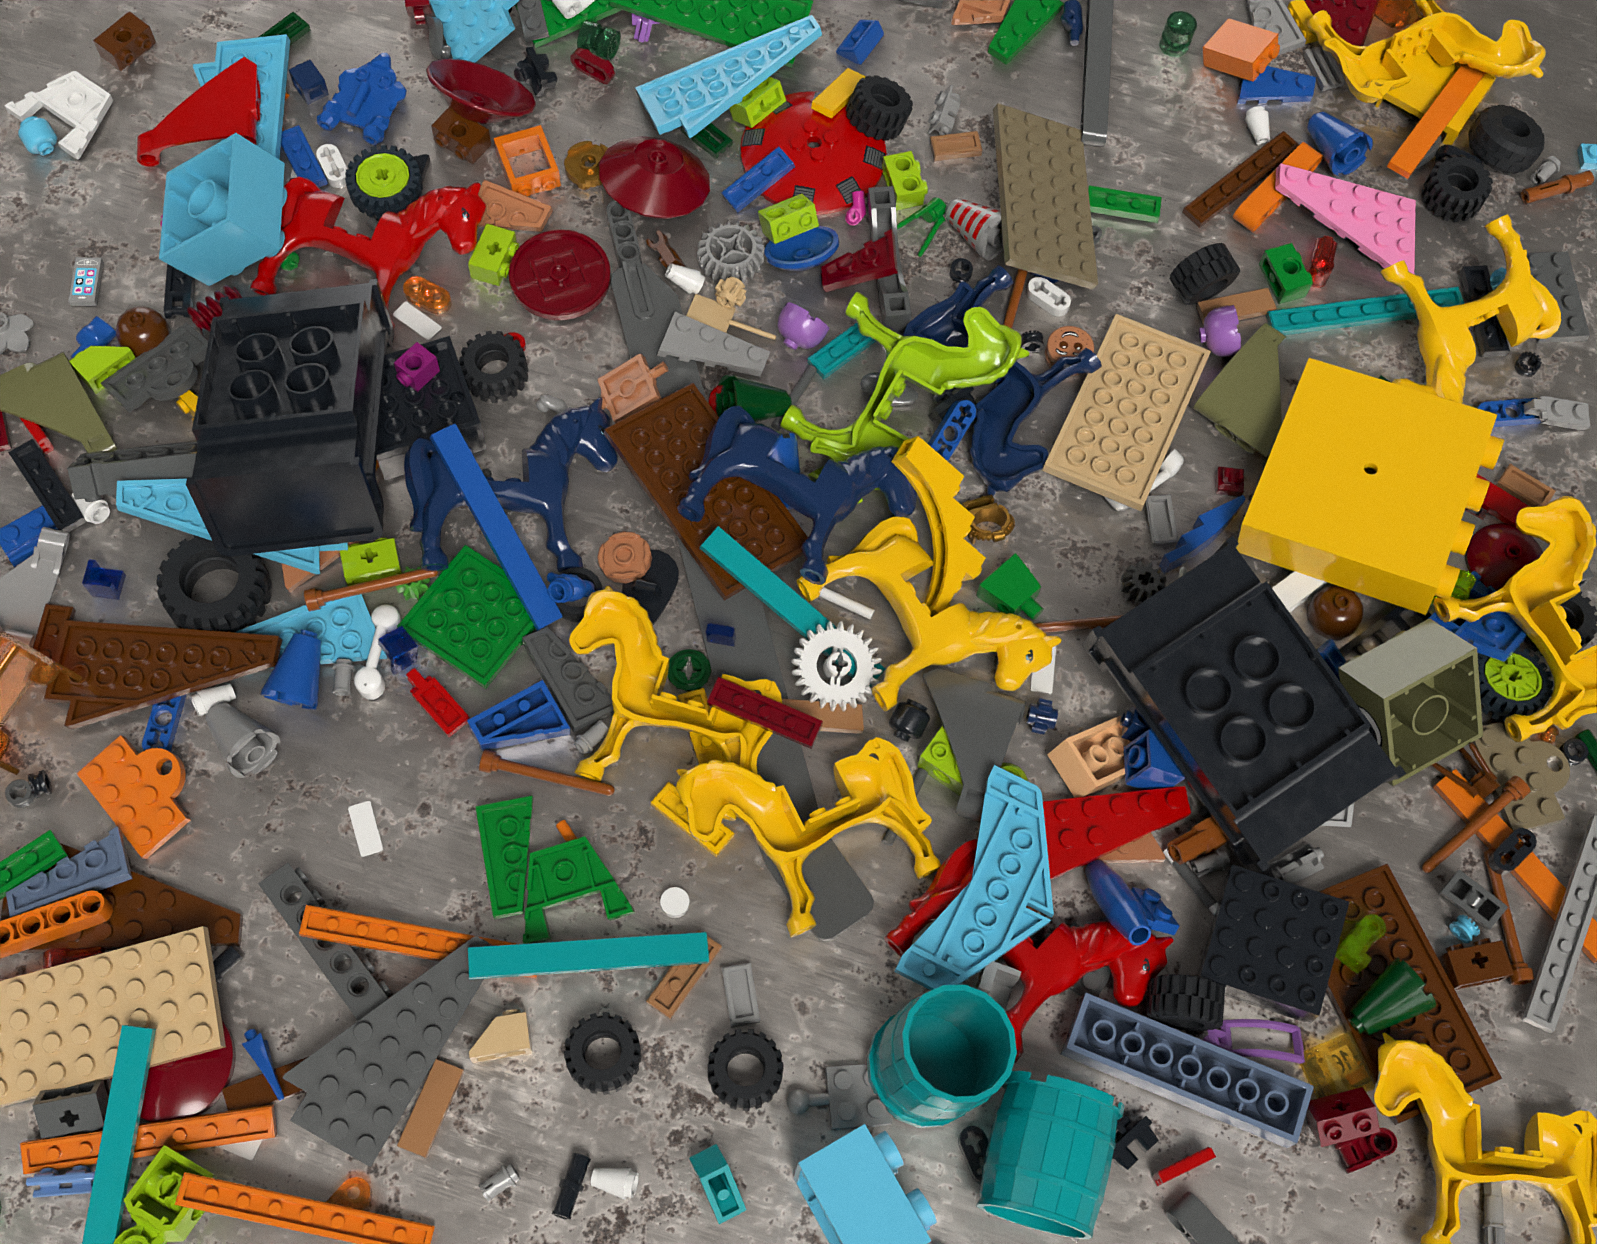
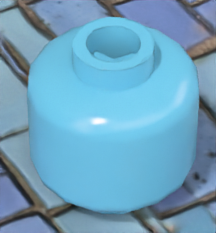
[18,116,58,156]

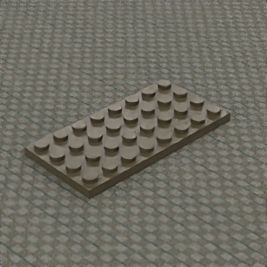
[993,103,1098,290]

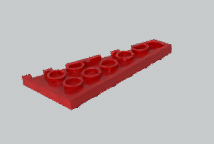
[1043,786,1191,880]

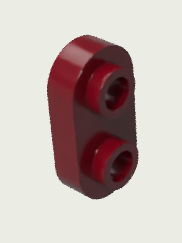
[570,48,615,84]

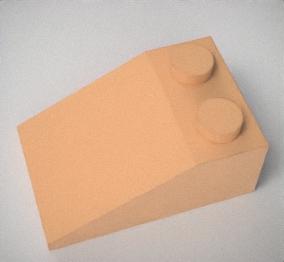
[1047,716,1131,798]

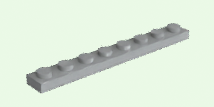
[1522,815,1597,1033]

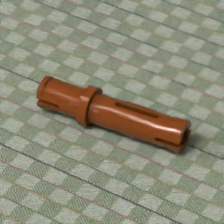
[1520,170,1594,205]

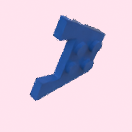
[1429,571,1527,662]

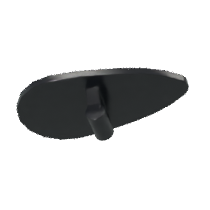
[622,550,679,625]

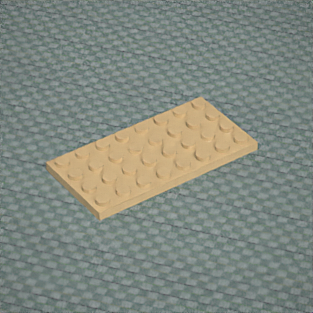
[1042,314,1211,511]
[0,926,226,1107]

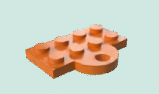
[77,735,191,859]

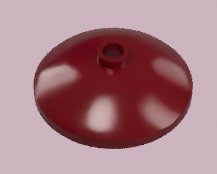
[1465,523,1543,591]

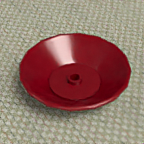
[426,59,536,124]
[599,136,710,219]

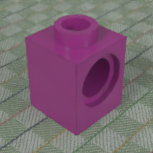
[394,342,440,392]

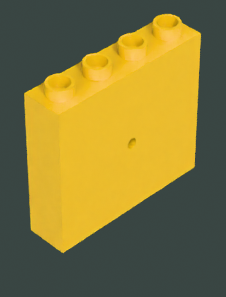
[1236,358,1504,615]

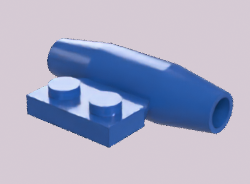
[1085,860,1180,945]

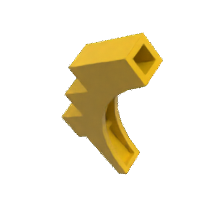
[891,436,986,617]

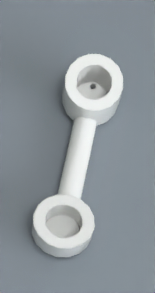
[1105,449,1184,511]
[354,605,401,700]

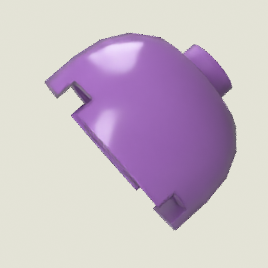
[778,302,830,351]
[1199,305,1241,357]

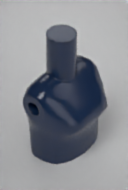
[1060,0,1083,46]

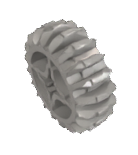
[697,220,765,284]

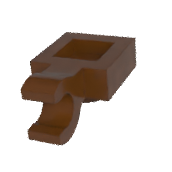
[646,230,686,269]

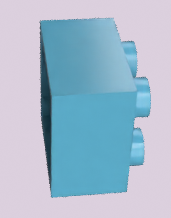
[159,133,287,286]
[793,1124,937,1244]

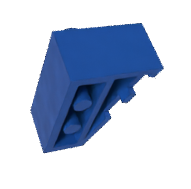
[467,680,570,751]

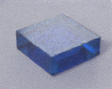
[706,623,736,647]

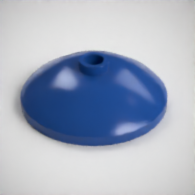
[764,226,839,271]

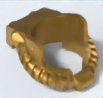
[962,494,1015,544]

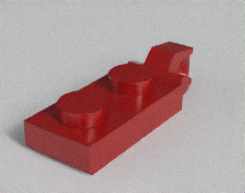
[406,668,470,738]

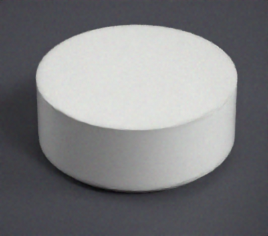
[660,887,690,918]

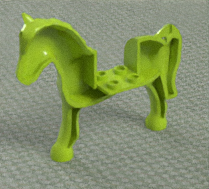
[780,292,1029,490]

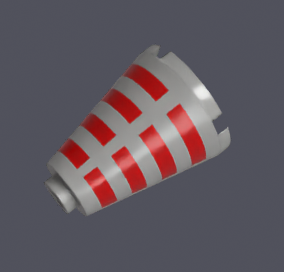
[945,198,1004,260]

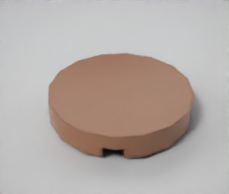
[597,532,652,584]

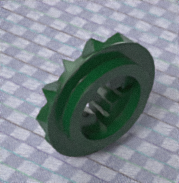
[668,649,711,692]

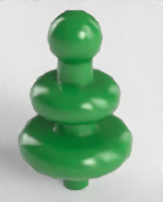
[281,252,300,271]

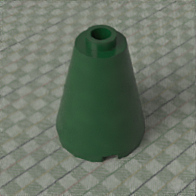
[716,375,792,425]
[1348,957,1436,1035]

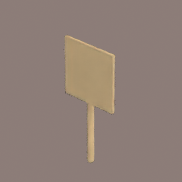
[686,294,776,340]

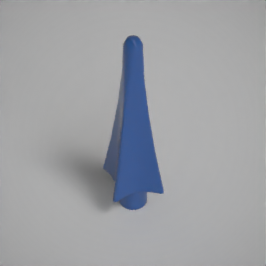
[242,1029,284,1101]

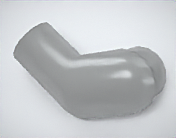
[536,394,568,414]

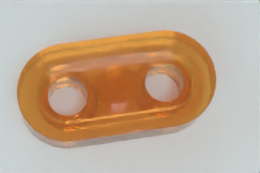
[403,276,452,315]
[325,1177,372,1211]

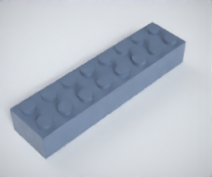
[1060,993,1314,1148]

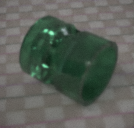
[1159,11,1197,57]
[577,19,621,61]

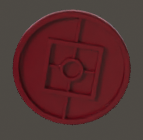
[509,230,611,320]

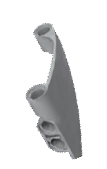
[0,527,70,659]

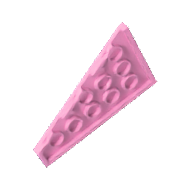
[1275,163,1416,274]

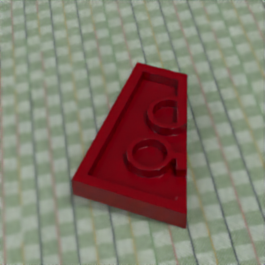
[821,229,898,292]

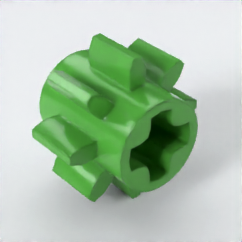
[396,566,431,601]

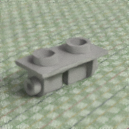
[928,85,961,135]
[1263,844,1325,884]

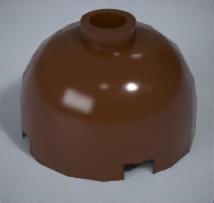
[116,306,171,358]
[1307,585,1364,641]

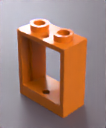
[493,125,561,197]

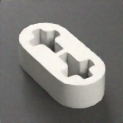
[316,144,347,188]
[1026,277,1071,317]

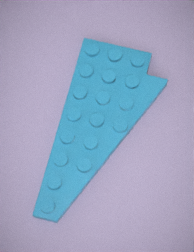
[635,15,822,138]
[193,34,290,159]

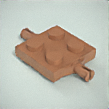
[597,354,669,423]

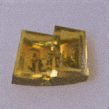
[1300,1031,1376,1098]

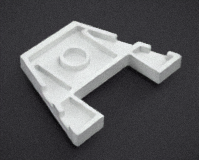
[5,70,113,160]

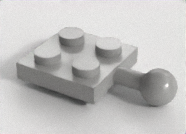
[787,1064,892,1131]

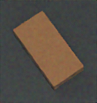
[930,131,983,162]
[1496,464,1556,507]

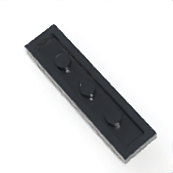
[1460,265,1510,357]
[8,439,87,533]

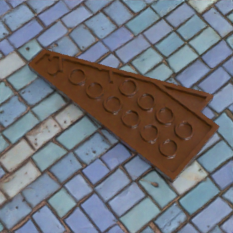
[44,620,282,730]
[0,843,243,953]

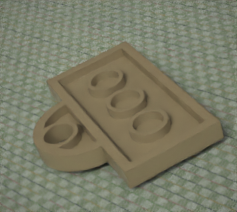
[1472,721,1570,831]

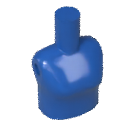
[70,316,116,359]

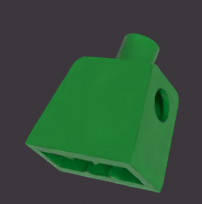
[976,553,1044,620]

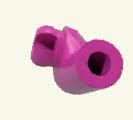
[845,191,866,226]

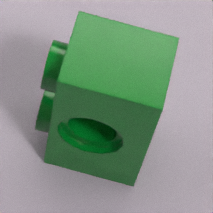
[1258,243,1313,304]

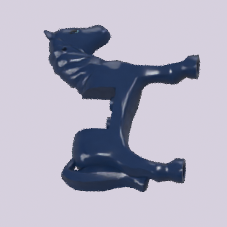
[903,265,1102,496]
[404,397,618,573]
[677,406,917,585]

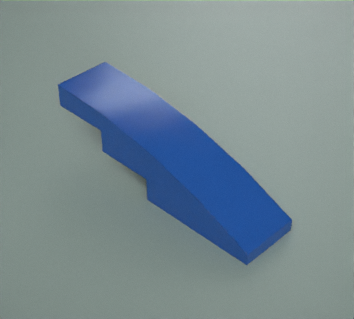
[1159,495,1246,574]

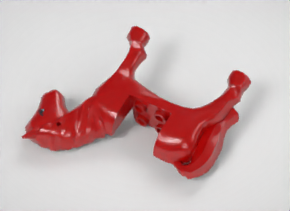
[250,177,486,328]
[884,839,1174,1063]

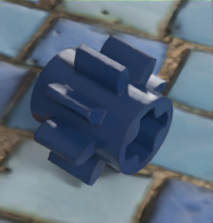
[1026,698,1058,735]

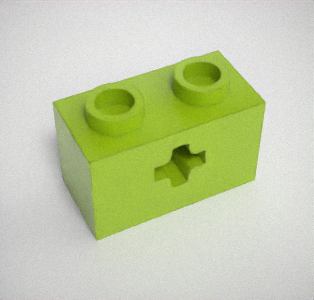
[468,224,519,286]
[340,538,403,586]

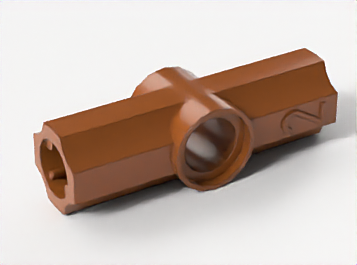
[1167,817,1228,865]

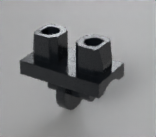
[514,47,557,97]
[928,387,977,428]
[1112,1115,1159,1171]

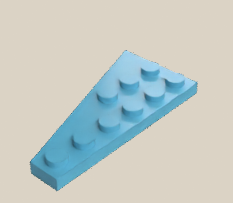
[235,594,388,669]

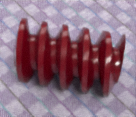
[187,285,242,336]

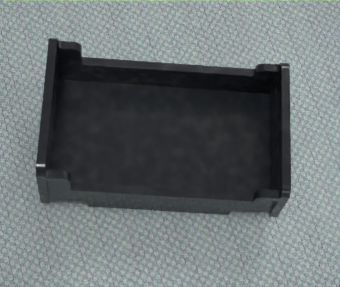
[186,279,394,556]
[1082,536,1406,873]

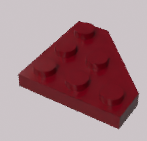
[1305,0,1379,60]

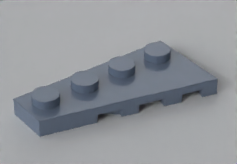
[6,826,133,918]

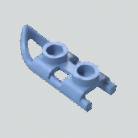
[26,1165,95,1198]

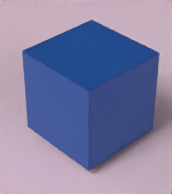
[1124,730,1185,790]

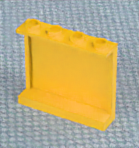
[1375,50,1497,145]

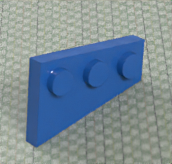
[1237,66,1316,104]

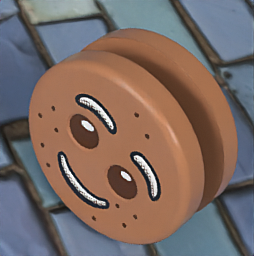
[1044,326,1094,376]

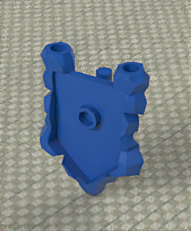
[317,52,407,146]

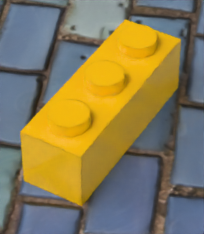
[1287,0,1318,44]

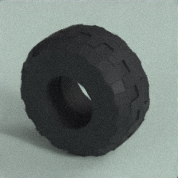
[1468,104,1545,174]

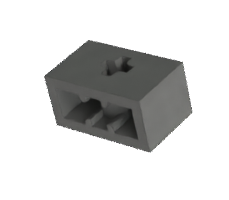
[1439,870,1508,930]
[32,1079,108,1138]

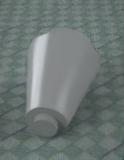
[205,702,280,778]

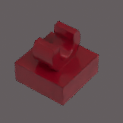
[405,0,432,25]
[1215,466,1244,497]

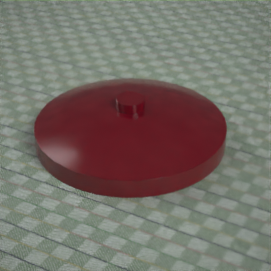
[110,1020,236,1122]

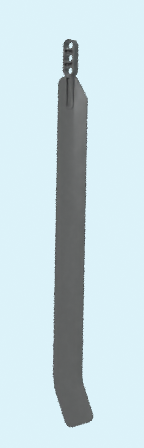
[606,200,874,941]

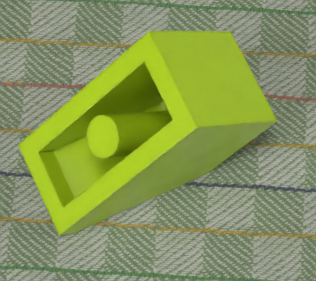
[69,346,135,394]

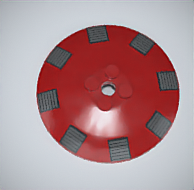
[741,91,886,215]

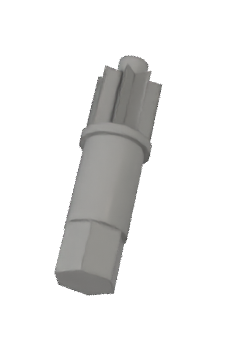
[1483,1181,1506,1244]

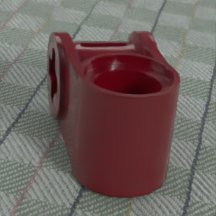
[1333,1127,1398,1174]

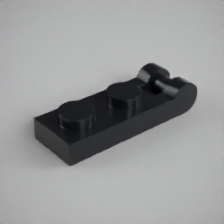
[164,264,195,319]

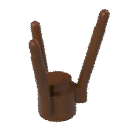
[1431,743,1501,799]

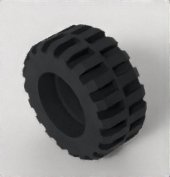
[156,535,272,632]

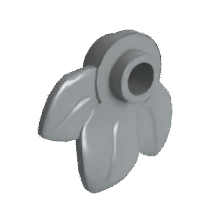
[0,312,34,355]

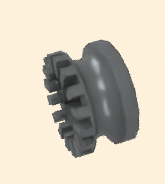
[5,779,35,808]

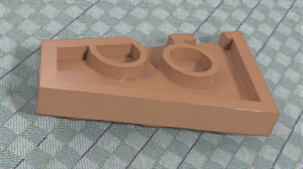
[477,180,553,232]

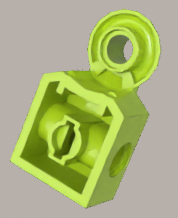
[917,726,1029,796]
[113,1145,217,1244]

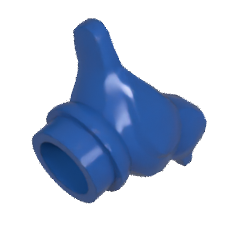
[547,572,595,603]

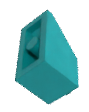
[689,1144,747,1224]

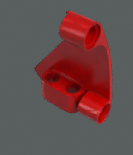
[137,57,261,167]

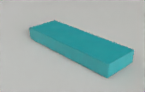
[807,323,876,380]

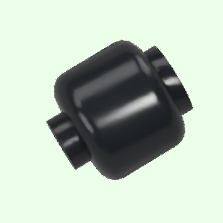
[889,699,930,742]

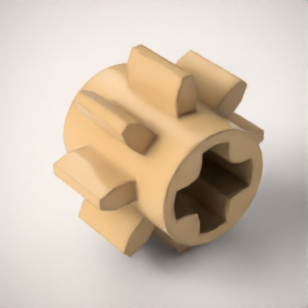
[715,277,747,309]

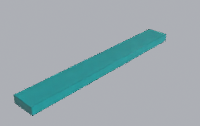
[1266,287,1464,335]
[700,526,886,687]
[468,932,709,980]
[82,1025,156,1244]

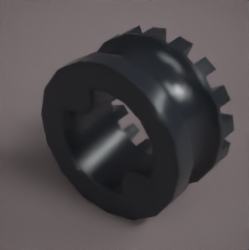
[949,258,973,283]
[1021,330,1044,353]
[1514,351,1542,377]
[1559,738,1589,766]
[28,770,52,798]

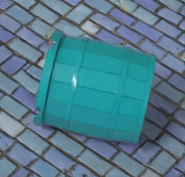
[867,984,1017,1128]
[976,1070,1125,1240]

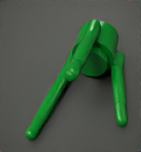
[897,197,946,257]

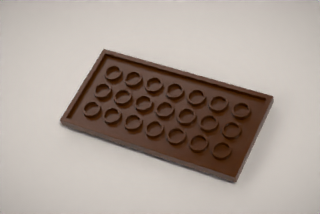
[604,383,808,601]
[1318,863,1502,1125]

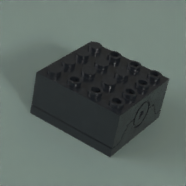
[377,336,487,480]
[1197,865,1349,1024]

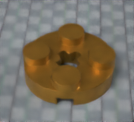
[564,141,608,190]

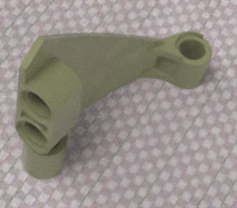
[1193,323,1287,457]
[0,352,118,453]

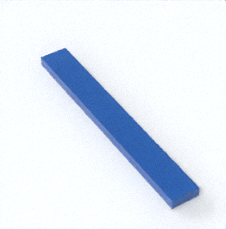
[430,424,563,631]

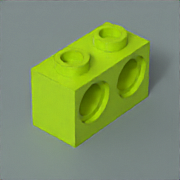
[729,77,786,128]
[882,151,928,211]
[758,194,819,244]

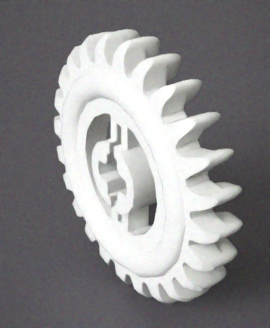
[791,621,882,712]

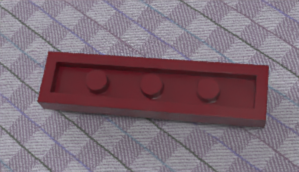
[707,677,823,749]

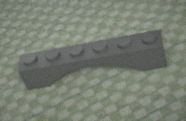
[866,186,912,332]

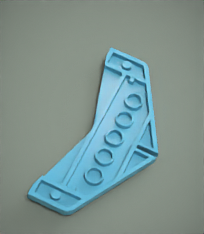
[894,765,1054,990]

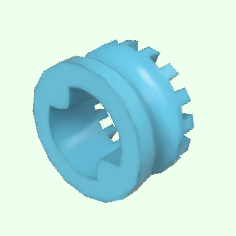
[1449,914,1480,944]

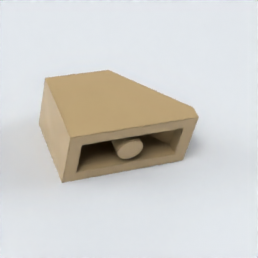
[469,1009,533,1063]

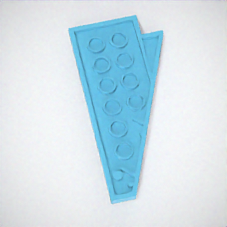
[430,0,520,63]
[116,479,348,574]

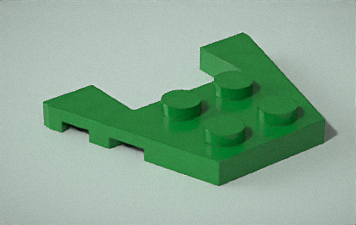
[522,836,635,944]

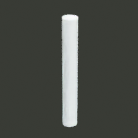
[797,586,875,620]

